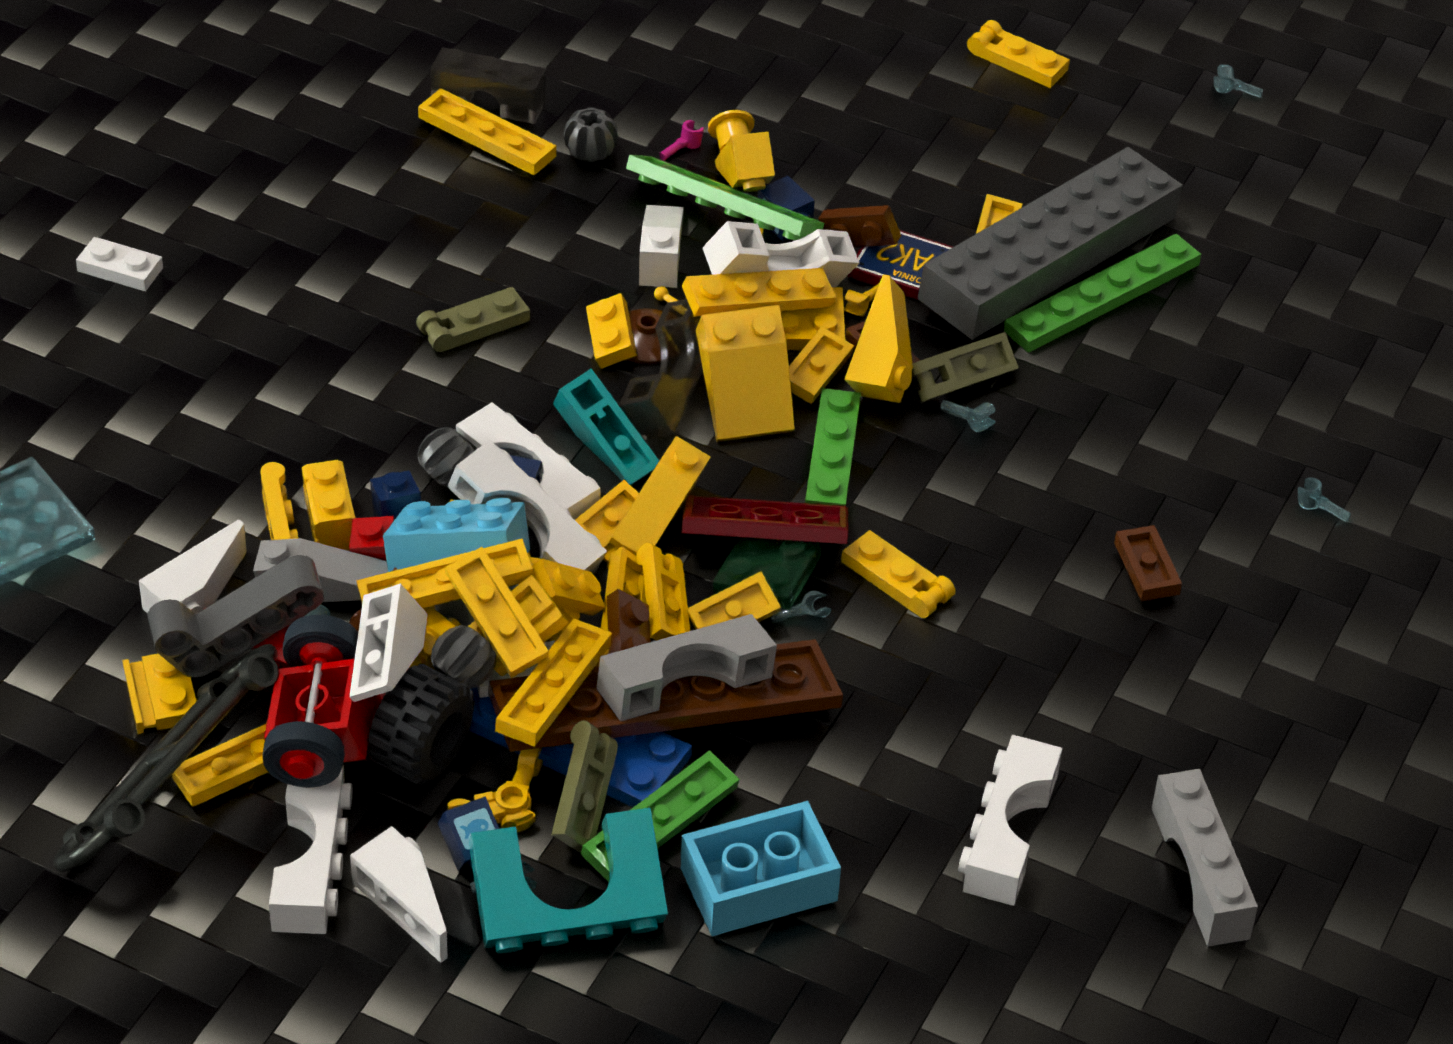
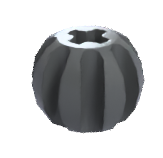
[564,107,618,162]
[417,427,475,488]
[431,625,497,689]

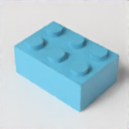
[383,498,530,572]
[681,801,841,936]

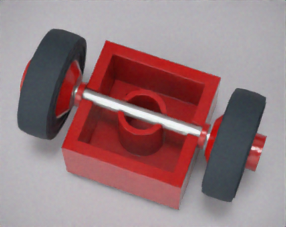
[262,615,376,788]

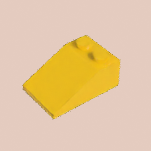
[696,305,795,442]

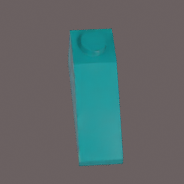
[553,369,659,486]

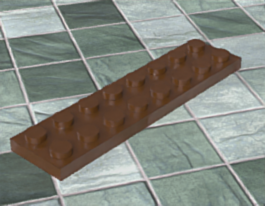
[488,639,843,752]

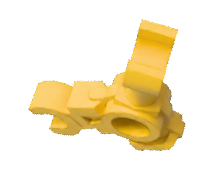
[447,748,543,832]

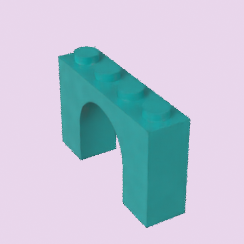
[469,808,668,953]

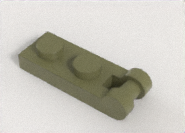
[416,287,530,352]
[912,332,1019,403]
[551,720,618,852]

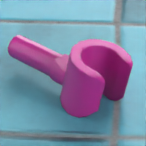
[659,120,704,161]

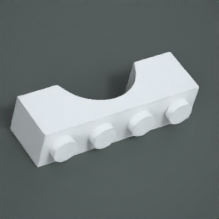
[703,221,859,287]
[456,402,601,520]
[447,439,607,574]
[958,735,1063,906]
[269,765,353,934]

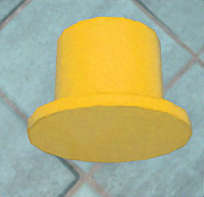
[708,110,755,152]

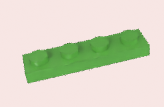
[805,388,861,506]
[581,750,740,882]

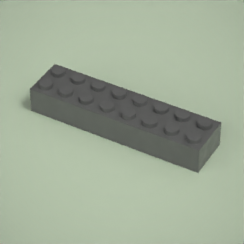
[917,147,1183,340]

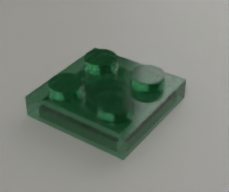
[712,537,822,610]

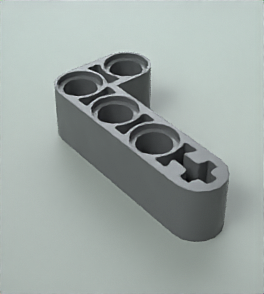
[147,555,324,678]

